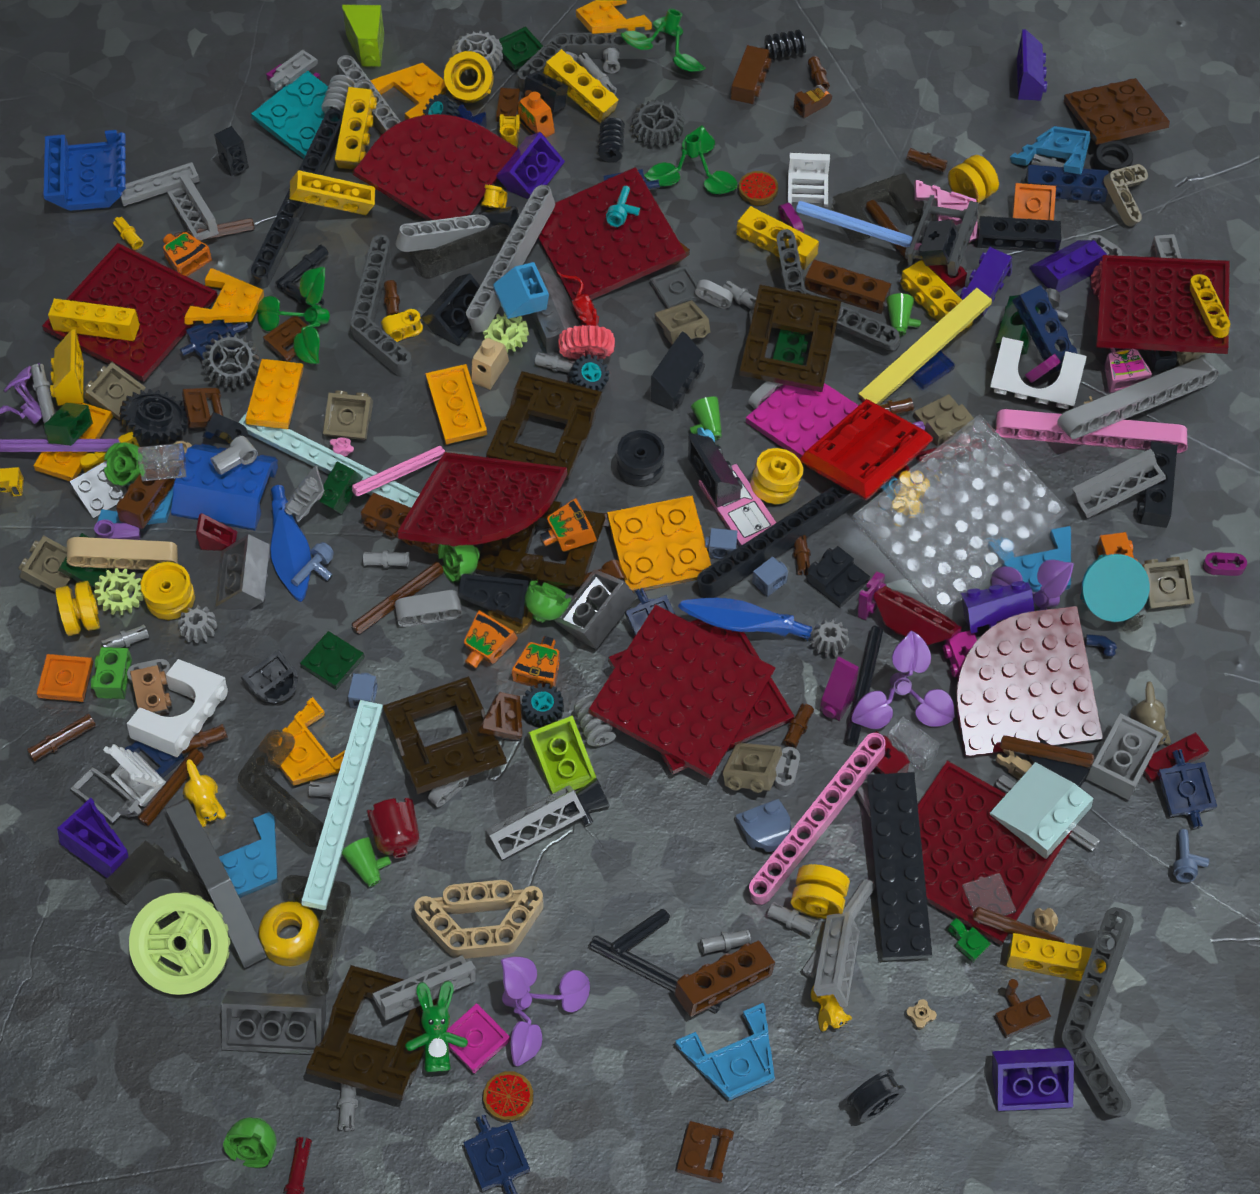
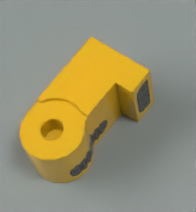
[0,467,24,496]

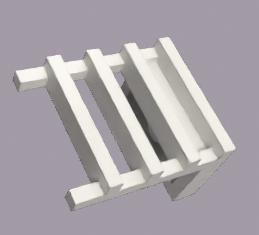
[788,153,830,207]
[103,744,166,807]

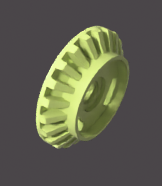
[129,892,231,995]

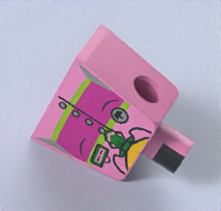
[1105,348,1152,393]

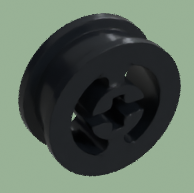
[847,1069,906,1122]

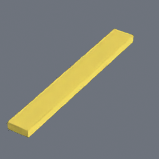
[859,288,992,405]

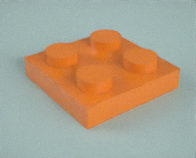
[1013,183,1056,221]
[36,654,93,702]

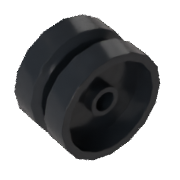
[617,430,665,486]

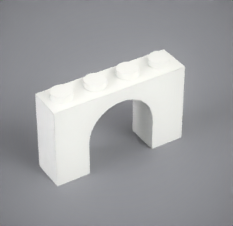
[990,337,1087,410]
[127,659,228,757]

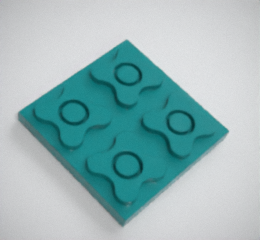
[251,71,361,159]

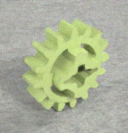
[483,313,529,353]
[94,568,143,615]

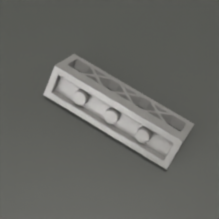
[167,173,219,241]
[1072,449,1166,518]
[486,785,586,860]
[814,912,860,1007]
[373,955,476,1020]

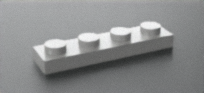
[120,162,200,206]

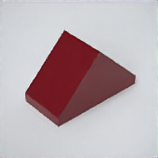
[196,513,237,551]

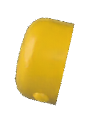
[444,51,494,103]
[258,901,322,967]

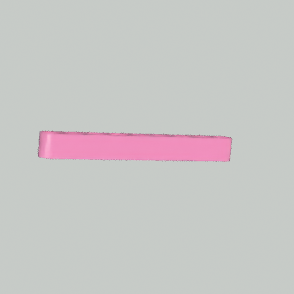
[996,409,1187,453]
[749,733,885,905]

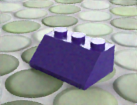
[1017,29,1047,101]
[496,132,565,199]
[1029,240,1107,293]
[992,1048,1074,1111]

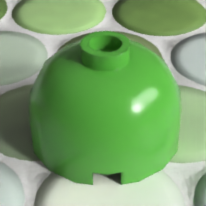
[104,442,148,486]
[438,544,480,582]
[525,581,571,622]
[223,1117,277,1168]

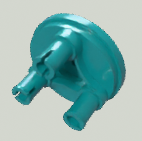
[1080,554,1150,622]

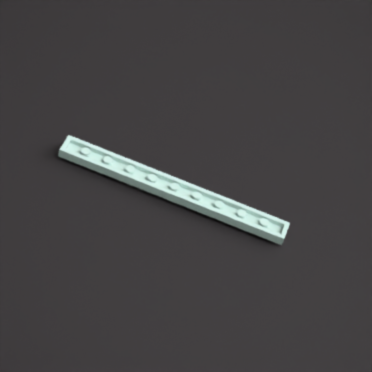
[238,412,420,508]
[302,700,383,910]

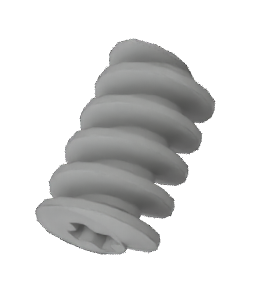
[322,75,355,114]
[574,694,616,746]

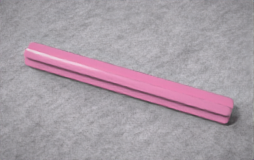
[352,446,445,496]

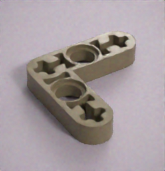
[1104,164,1148,227]

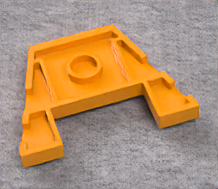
[576,0,652,34]
[370,62,448,120]
[184,268,264,324]
[267,697,345,786]

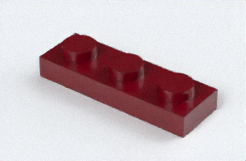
[1143,732,1209,783]

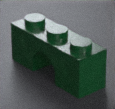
[995,295,1039,355]

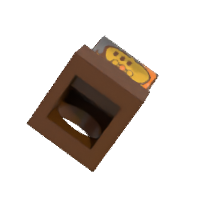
[793,85,832,118]

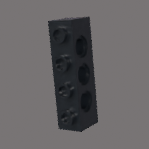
[977,216,1062,253]
[1138,441,1178,528]

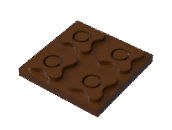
[1064,78,1170,145]

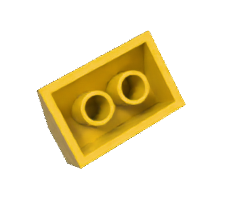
[50,329,84,406]

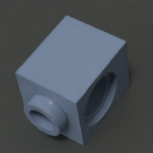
[705,528,738,560]
[752,557,788,597]
[348,673,378,709]

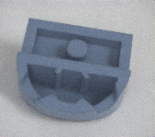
[736,799,792,852]

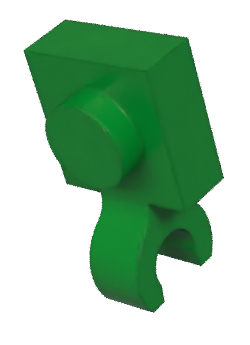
[947,918,991,963]

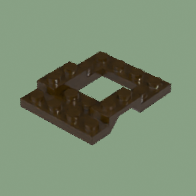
[739,285,841,392]
[486,371,602,481]
[475,501,605,590]
[383,676,507,794]
[306,965,438,1101]

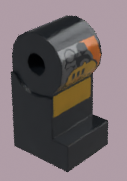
[202,412,248,444]

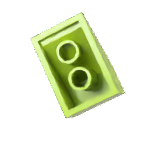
[527,715,596,794]

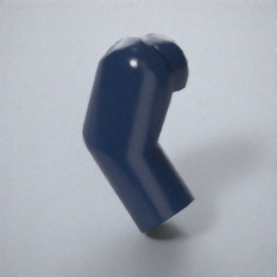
[1085,634,1117,656]

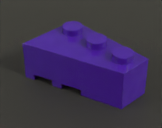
[960,247,1012,316]
[961,581,1035,634]
[57,798,130,882]

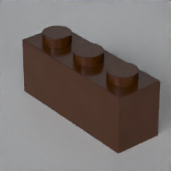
[731,45,772,104]

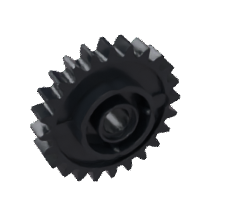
[119,389,188,444]

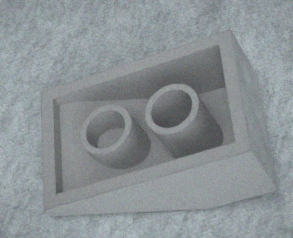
[1087,713,1163,800]

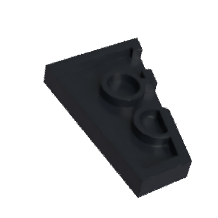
[458,574,529,624]

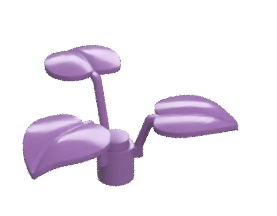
[0,363,42,424]
[991,560,1074,611]
[851,631,955,729]
[501,956,590,1066]

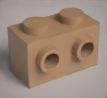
[130,665,172,716]

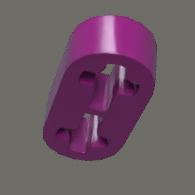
[778,202,804,233]
[1025,354,1061,383]
[1203,552,1247,576]

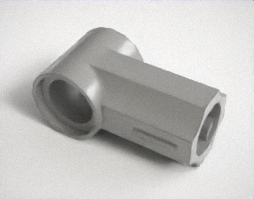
[210,436,258,475]

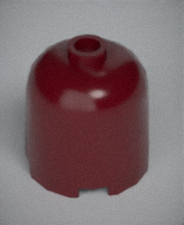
[367,798,420,858]

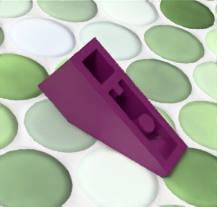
[820,656,859,721]

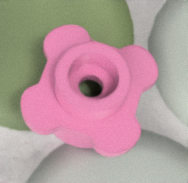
[330,438,354,457]

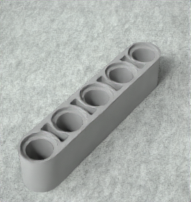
[395,215,490,252]

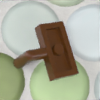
[496,88,532,122]
[994,979,1051,1038]

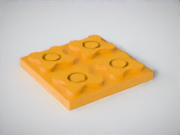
[607,495,711,593]

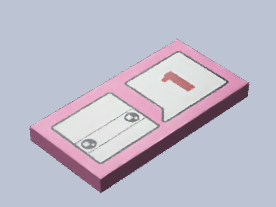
[698,464,776,546]

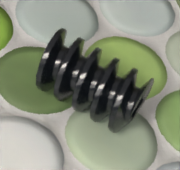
[764,29,806,58]
[598,118,625,163]

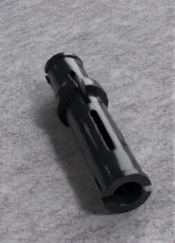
[275,245,329,292]

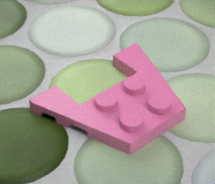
[914,180,978,243]

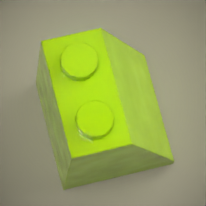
[342,5,384,67]

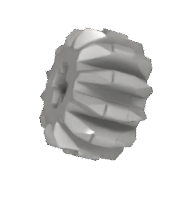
[178,605,217,645]
[810,619,849,657]

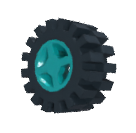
[423,94,459,116]
[568,354,610,391]
[522,683,564,728]

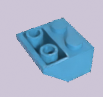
[493,262,549,319]

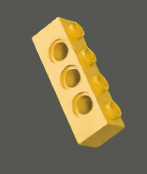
[543,49,619,123]
[335,87,377,170]
[290,170,375,215]
[737,206,819,270]
[900,260,973,332]
[48,298,140,341]
[1006,933,1106,981]

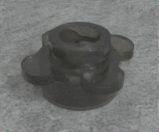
[1122,613,1146,631]

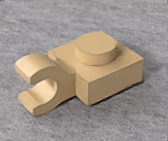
[996,749,1032,780]

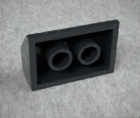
[421,273,480,346]
[651,331,705,411]
[688,433,743,508]

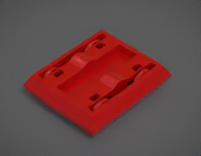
[800,399,933,501]

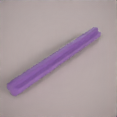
[0,439,120,452]

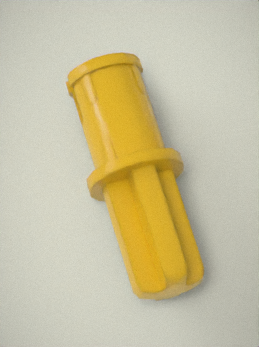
[113,217,144,250]

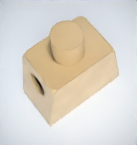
[472,338,509,390]

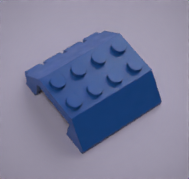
[44,130,126,211]
[171,444,278,531]

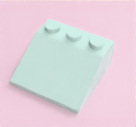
[990,762,1093,859]

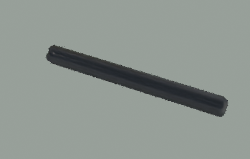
[845,626,883,746]
[590,935,722,1013]

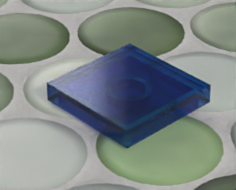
[896,351,955,390]

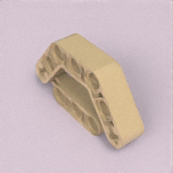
[414,880,544,959]

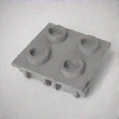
[70,461,127,519]
[284,466,324,522]

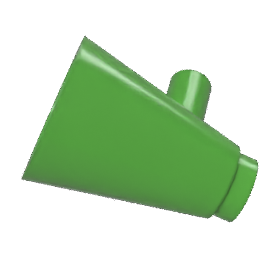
[886,293,921,337]
[690,397,722,440]
[342,837,391,887]

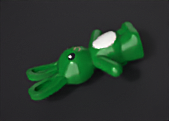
[405,981,468,1072]

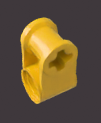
[500,114,520,147]
[481,185,507,209]
[381,309,423,342]

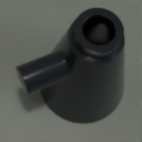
[478,206,519,239]
[564,777,610,826]

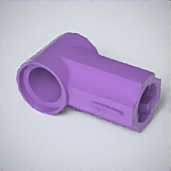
[94,520,140,540]

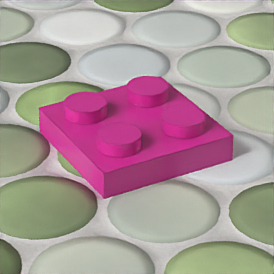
[447,1003,511,1074]

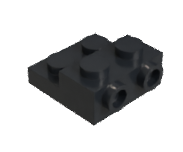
[807,546,870,608]

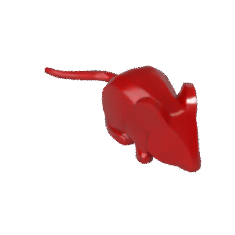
[557,272,599,326]

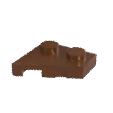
[479,692,522,741]

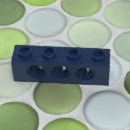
[1025,165,1109,202]
[1012,285,1078,374]

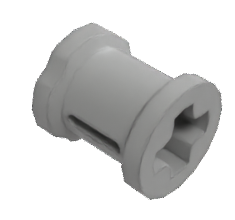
[603,48,620,74]

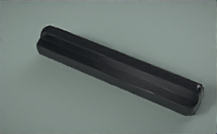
[610,909,670,956]

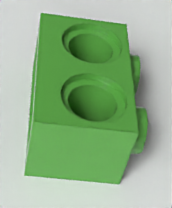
[91,647,132,699]

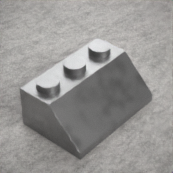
[215,534,270,609]
[555,569,636,649]

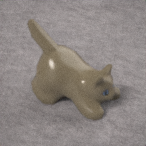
[1130,681,1171,746]

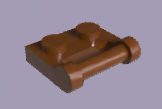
[263,316,308,362]
[182,388,224,428]
[677,1121,734,1183]

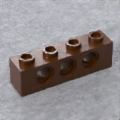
[805,259,892,314]
[116,445,184,529]
[361,492,439,555]
[674,940,775,1017]

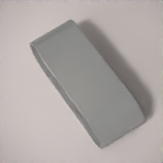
[395,590,462,627]

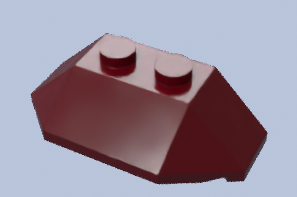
[874,586,962,645]

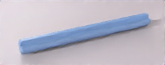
[796,201,912,248]

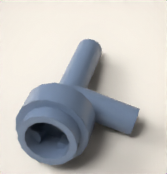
[291,542,334,586]
[1173,829,1209,883]

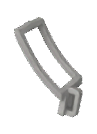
[70,767,141,823]

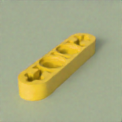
[1190,274,1230,338]

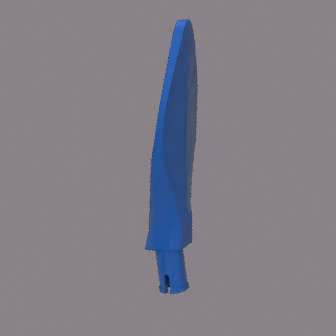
[270,485,311,602]
[678,598,812,640]

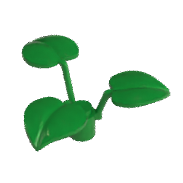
[620,9,706,71]
[644,125,738,194]
[257,267,330,364]

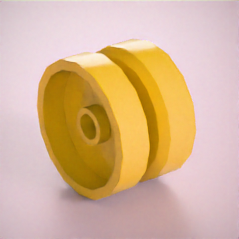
[948,155,999,204]
[750,448,803,504]
[141,562,195,620]
[56,581,100,636]
[791,864,850,919]

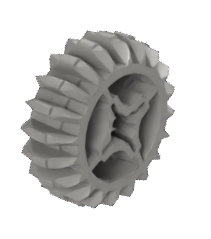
[451,31,503,77]

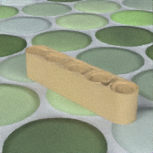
[67,537,178,570]

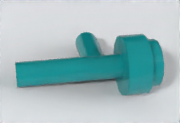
[606,186,640,227]

